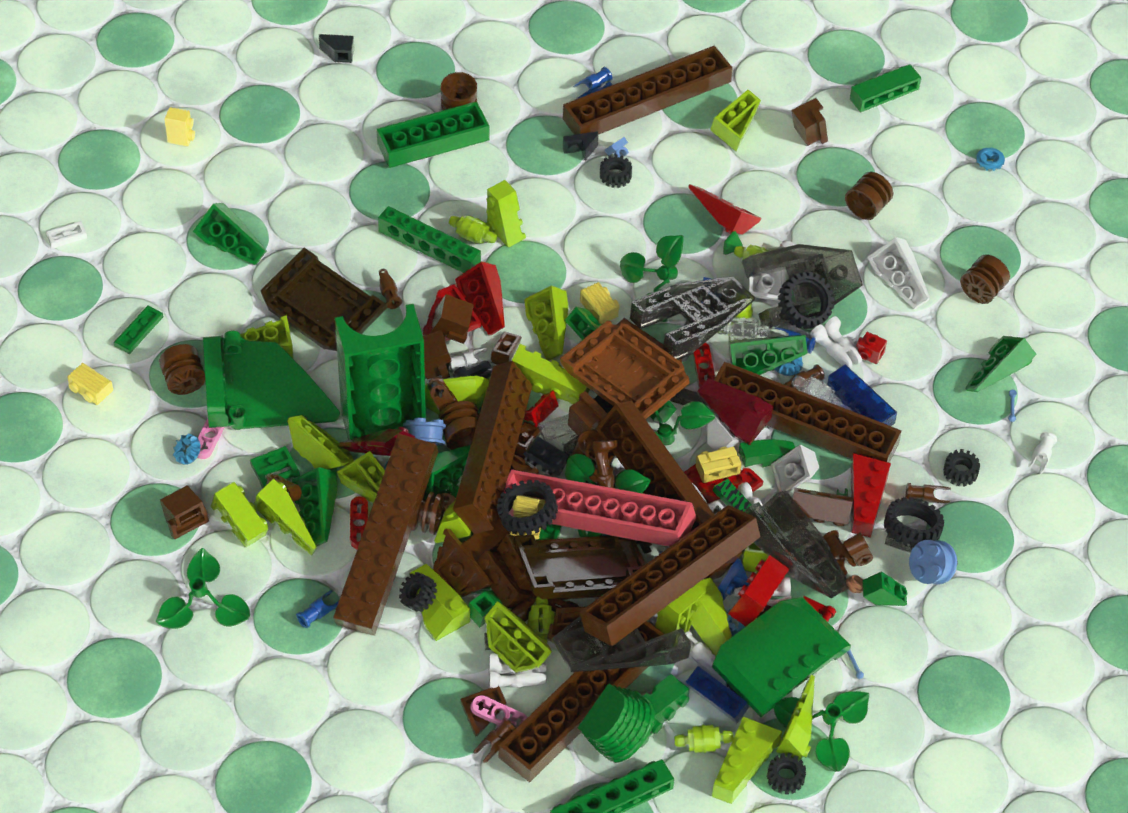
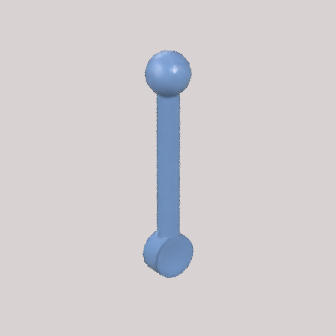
[1008,390,1017,422]
[847,648,864,679]

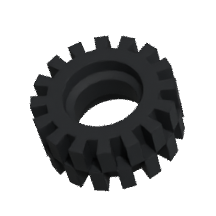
[600,154,632,188]
[943,449,980,487]
[399,572,437,612]
[767,753,806,795]

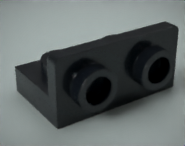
[523,436,570,476]

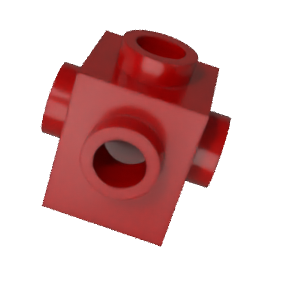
[856,332,887,365]

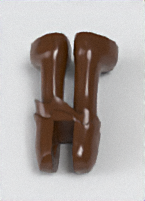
[592,440,617,488]

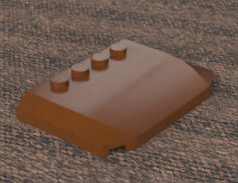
[560,320,689,420]

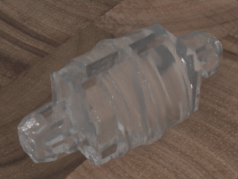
[717,317,770,341]
[792,376,841,406]

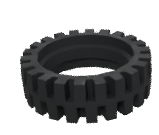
[778,272,835,329]
[497,480,558,535]
[884,497,944,548]

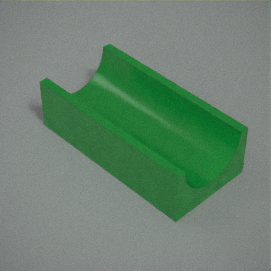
[335,304,426,440]

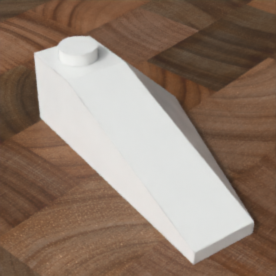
[867,237,930,309]

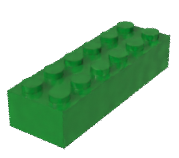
[376,101,490,168]

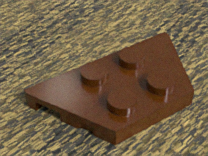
[433,529,493,598]

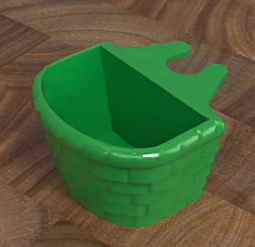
[577,684,656,763]

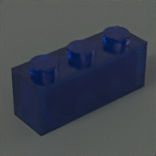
[686,666,750,723]

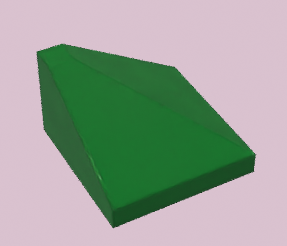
[723,231,743,255]

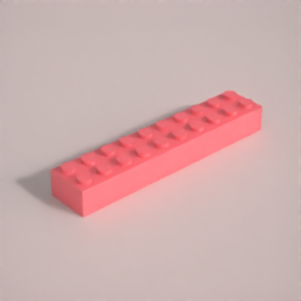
[504,470,697,547]

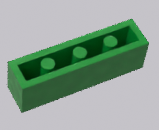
[849,64,922,113]

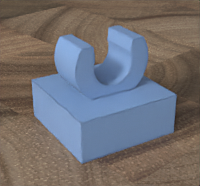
[605,137,629,158]

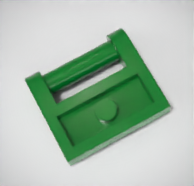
[250,446,300,489]

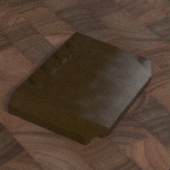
[260,247,387,351]

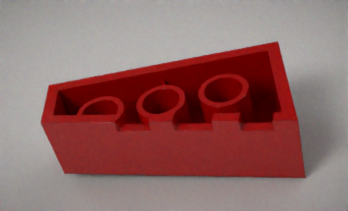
[851,453,891,538]

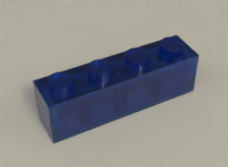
[827,364,897,426]

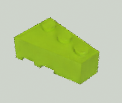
[486,180,526,248]
[654,584,706,650]

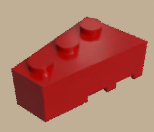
[728,555,789,627]

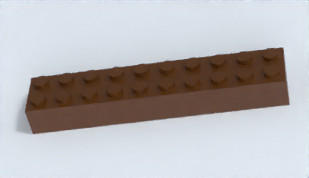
[563,45,733,135]
[453,361,532,534]
[714,361,902,463]
[596,400,742,580]
[333,433,438,636]
[580,505,760,646]
[498,621,667,783]

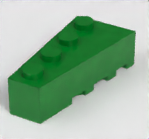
[641,674,690,748]

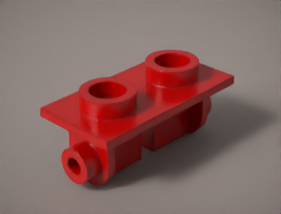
[524,390,559,428]

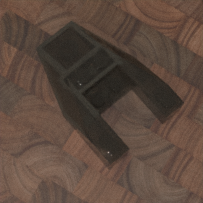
[742,244,863,332]
[629,277,755,360]
[744,490,849,599]
[552,616,691,672]

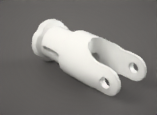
[447,348,491,373]
[1028,432,1057,474]
[677,631,716,672]

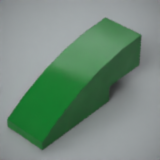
[739,439,795,467]

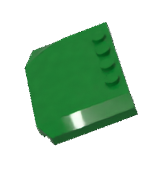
[712,597,851,717]

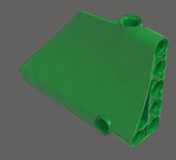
[203,331,340,430]

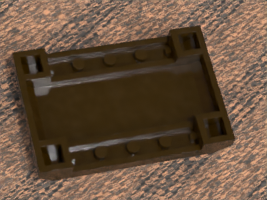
[513,535,645,600]

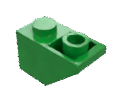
[862,571,907,606]
[468,590,504,628]

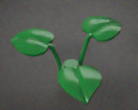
[620,235,684,322]
[655,402,715,446]
[565,454,651,538]
[156,548,250,629]
[773,691,869,772]

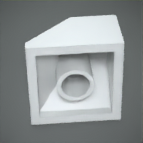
[744,262,786,301]
[707,414,744,454]
[771,445,819,497]

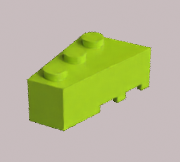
[710,90,761,151]
[337,451,385,503]
[210,482,268,547]

